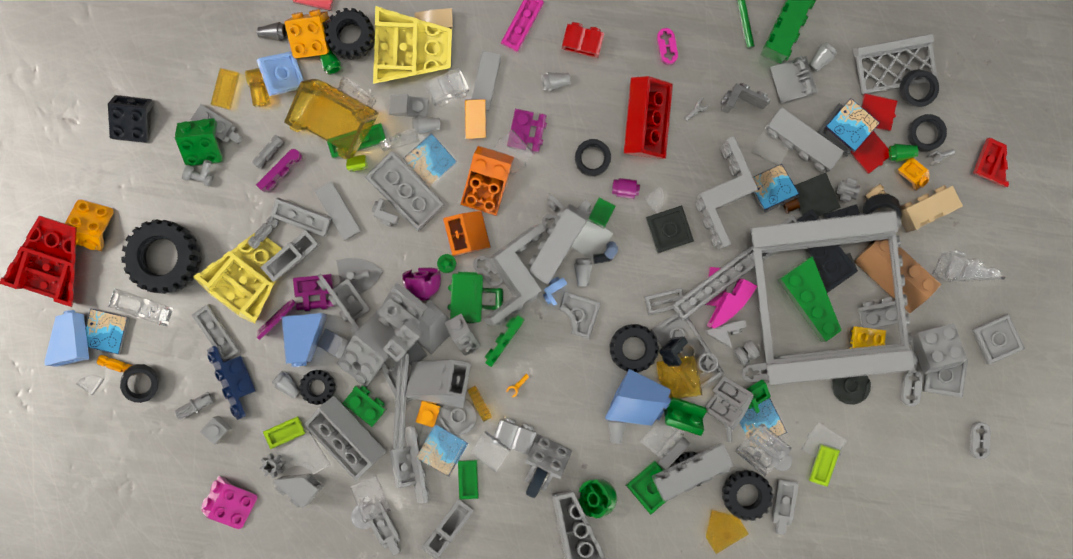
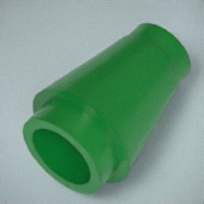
[319,47,341,75]
[889,143,918,162]

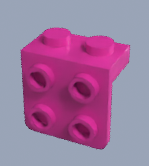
[201,476,257,529]

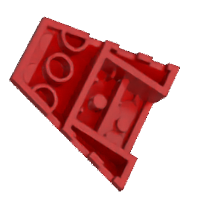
[0,216,77,307]

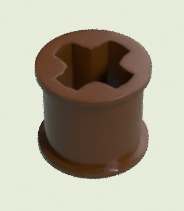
[782,196,800,214]

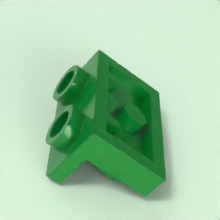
[342,385,387,427]
[664,397,707,436]

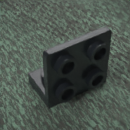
[108,95,153,143]

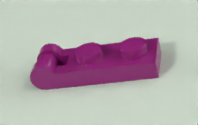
[256,149,302,192]

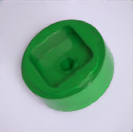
[437,254,457,273]

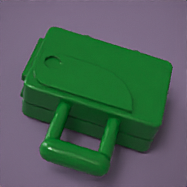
[447,272,503,323]

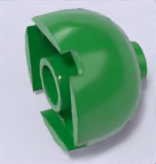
[578,479,617,519]

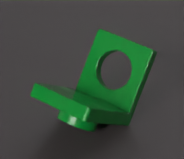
[587,198,616,229]

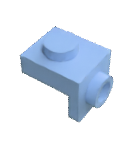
[543,277,567,306]

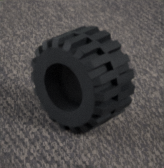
[325,8,375,60]
[609,324,659,373]
[722,470,774,521]

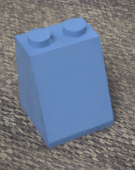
[282,313,327,367]
[605,369,671,426]

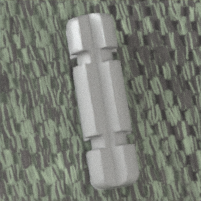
[252,135,284,169]
[248,216,278,249]

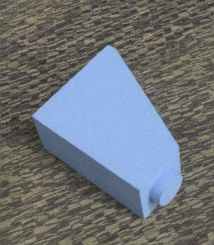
[44,310,89,367]

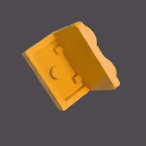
[284,9,329,58]
[65,200,114,251]

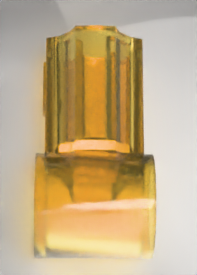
[245,68,270,107]

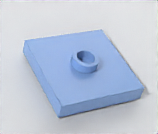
[256,51,306,96]

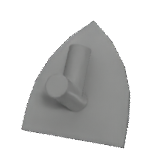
[336,258,383,294]

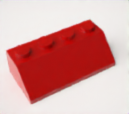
[624,76,673,159]

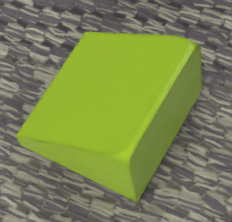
[346,155,368,172]

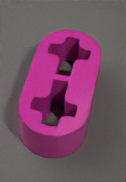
[657,28,678,65]

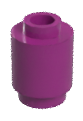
[612,178,640,199]

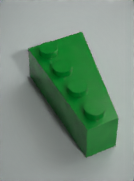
[760,0,816,64]
[777,257,842,342]

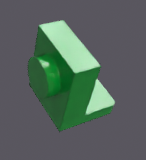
[746,380,771,413]

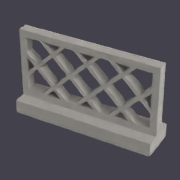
[853,34,938,94]

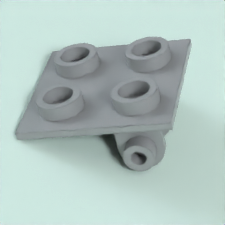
[770,56,817,103]

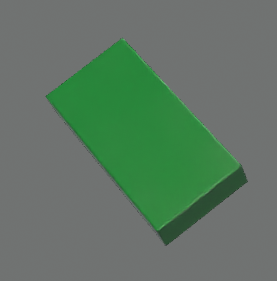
[458,460,479,500]

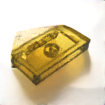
[706,510,749,554]

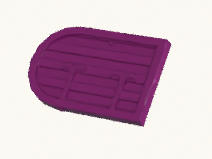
[257,299,296,340]

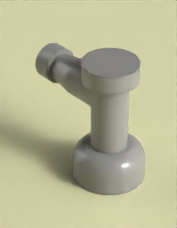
[182,160,213,187]

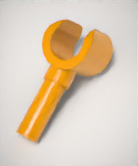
[506,374,529,397]

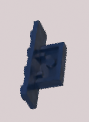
[207,345,255,420]

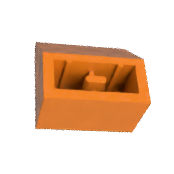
[443,211,491,257]

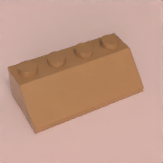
[854,239,941,313]

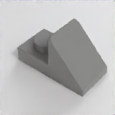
[389,94,429,117]
[705,320,746,347]

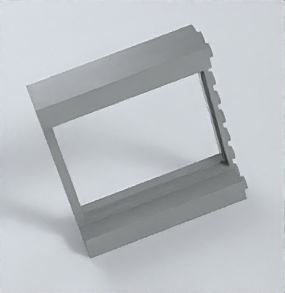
[751,211,917,385]

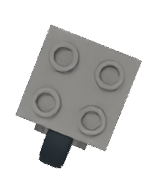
[525,434,572,498]

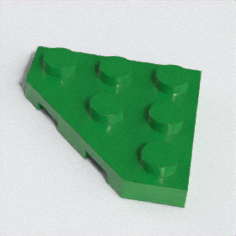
[484,315,525,367]

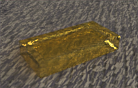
[210,68,240,110]

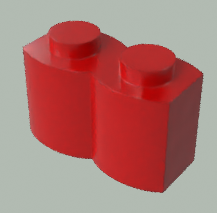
[561,22,604,58]

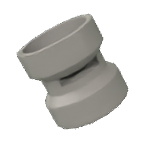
[734,340,760,366]
[697,353,718,373]

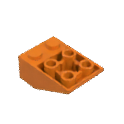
[460,146,514,216]

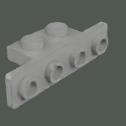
[317,274,370,334]
[389,426,429,503]

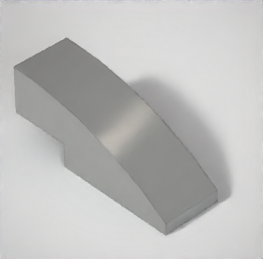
[261,230,320,282]
[422,499,474,559]

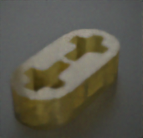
[467,385,492,422]

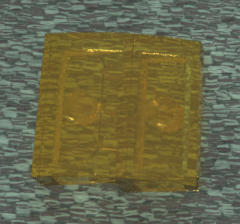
[657,356,702,399]

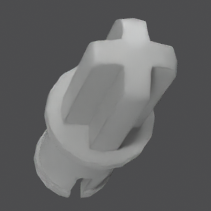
[175,392,214,420]

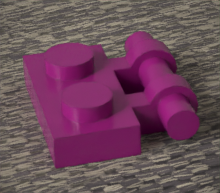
[507,109,547,153]
[293,274,334,312]

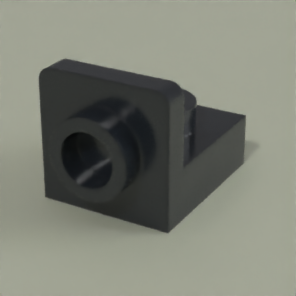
[659,336,689,367]

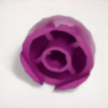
[402,267,441,301]

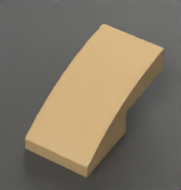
[415,8,453,29]

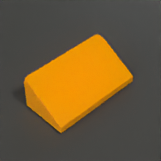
[465,99,486,139]

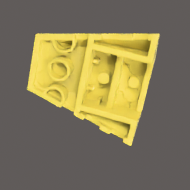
[373,6,452,84]
[193,233,282,324]

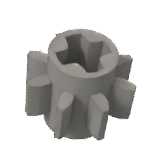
[837,177,860,202]
[260,453,285,478]

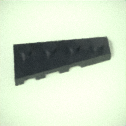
[796,209,858,293]

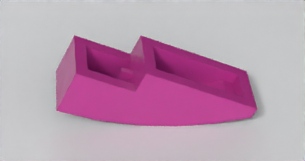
[707,279,757,329]

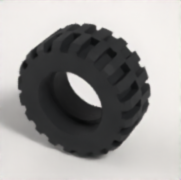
[121,219,201,294]

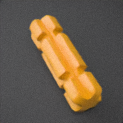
[97,355,133,373]

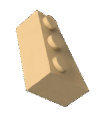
[900,185,963,233]

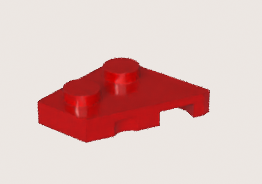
[973,138,1009,188]

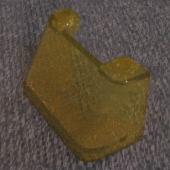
[284,79,379,159]

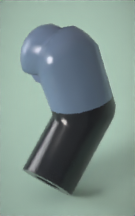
[593,241,618,264]

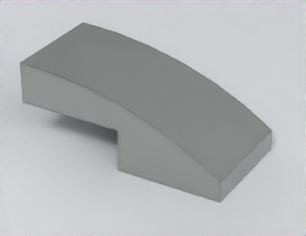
[383,320,423,362]

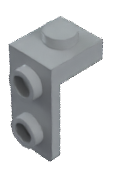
[445,314,481,355]

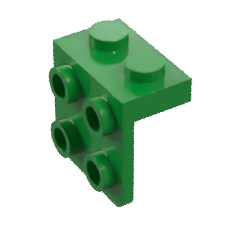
[175,118,223,166]

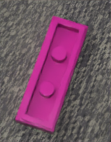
[501,0,544,53]

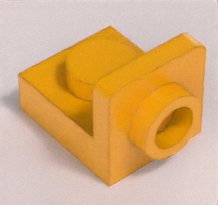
[898,158,930,191]
[415,400,441,428]

